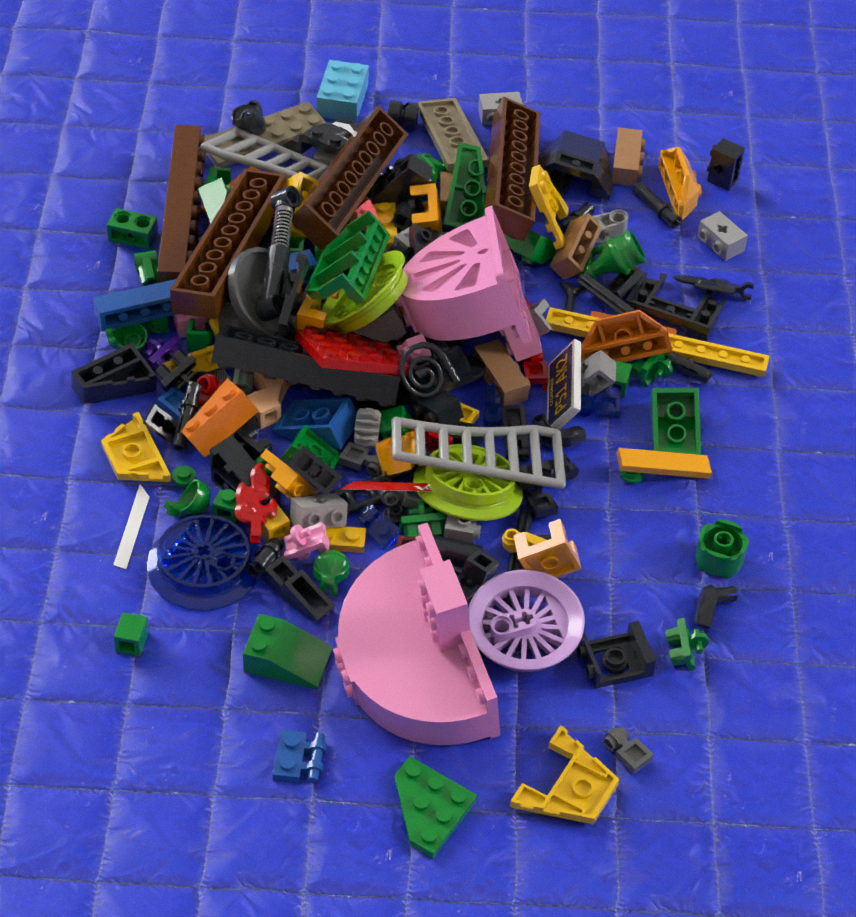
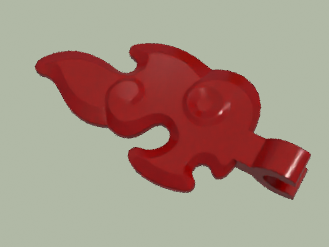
[235,462,277,544]

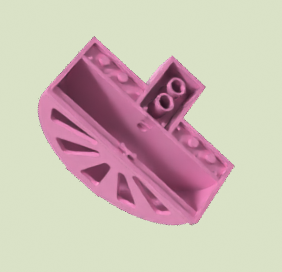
[396,206,542,362]
[333,523,500,746]

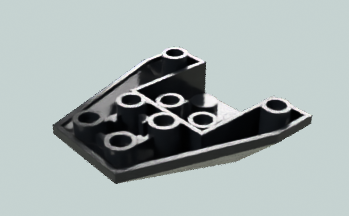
[538,130,614,200]

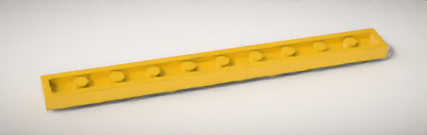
[546,307,770,378]

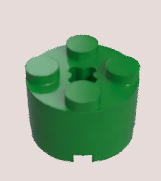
[695,520,749,579]

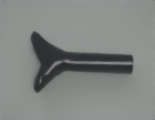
[560,281,587,312]

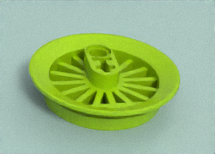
[321,251,408,332]
[413,444,523,521]

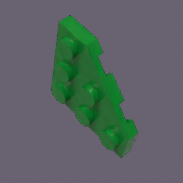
[394,756,477,859]

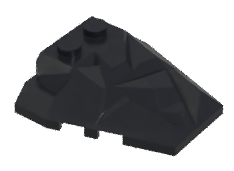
[283,117,360,156]

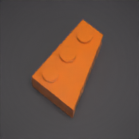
[181,378,259,458]

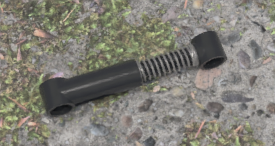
[255,186,302,322]

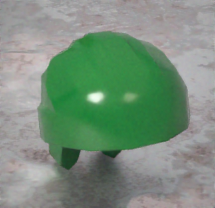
[105,323,148,352]
[163,479,210,518]
[313,550,350,596]

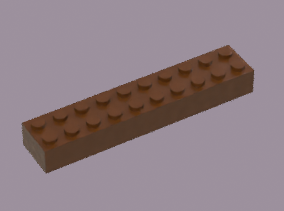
[484,96,541,241]
[290,105,408,250]
[157,125,206,283]
[170,169,286,319]

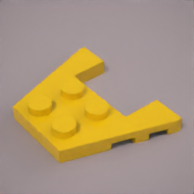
[529,165,569,250]
[510,725,619,825]

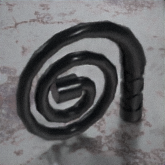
[399,342,461,399]

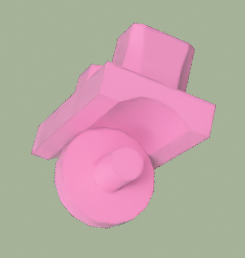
[284,522,329,561]

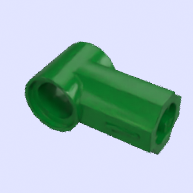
[133,250,158,287]

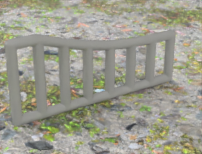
[200,128,328,179]
[391,417,566,489]

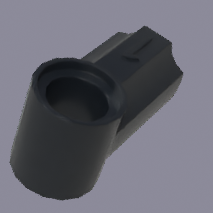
[392,196,424,230]

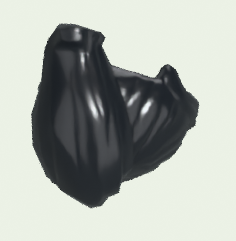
[231,100,267,136]

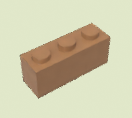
[612,127,646,186]
[550,213,602,280]
[473,339,531,405]

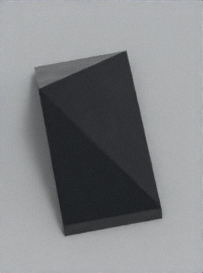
[143,404,178,445]

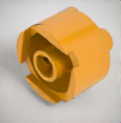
[375,430,427,476]

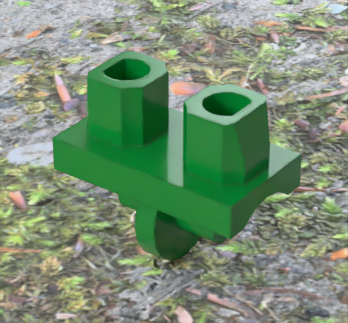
[632,353,673,387]
[399,501,446,542]
[665,618,709,670]

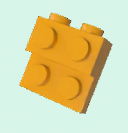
[260,449,318,500]

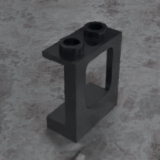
[576,621,656,689]

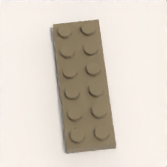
[416,98,489,171]
[205,102,326,168]

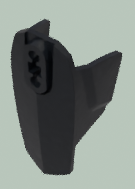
[355,330,486,412]

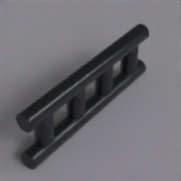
[332,464,419,516]

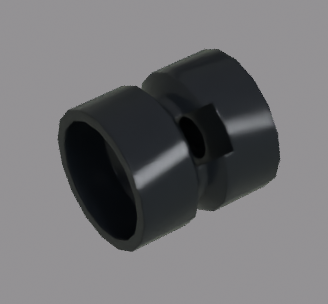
[388,100,419,130]

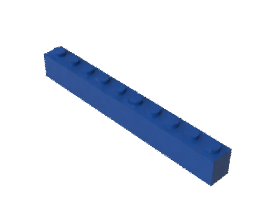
[93,249,317,331]

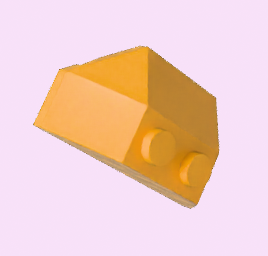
[658,147,702,222]

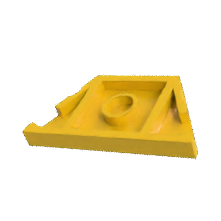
[101,412,171,482]

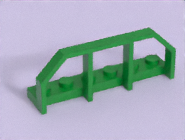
[305,210,390,305]

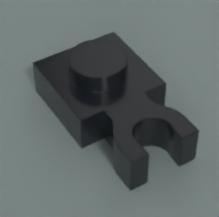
[522,486,558,519]

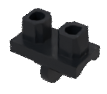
[155,350,197,393]
[233,425,272,461]

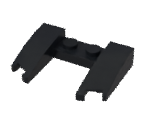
[625,272,726,342]

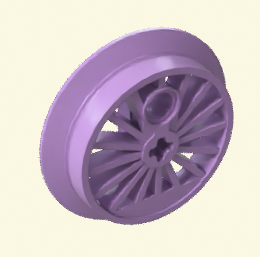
[468,570,585,672]

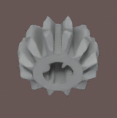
[354,408,381,448]

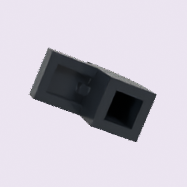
[457,549,499,603]

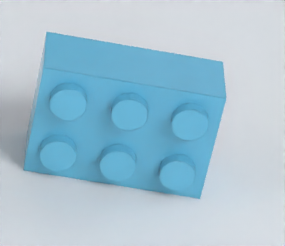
[317,60,369,122]

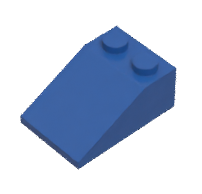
[272,397,357,450]

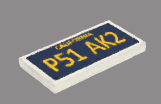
[547,339,581,429]

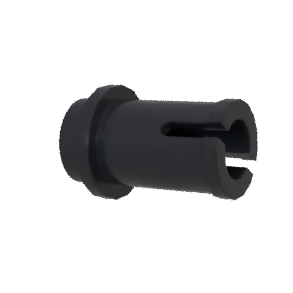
[251,542,280,573]

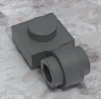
[339,442,383,477]
[379,490,427,509]
[603,727,654,774]

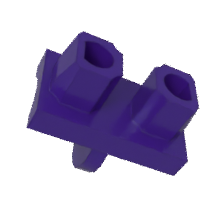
[144,336,185,372]

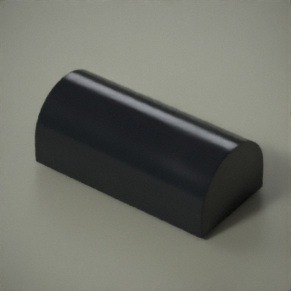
[433,535,483,568]

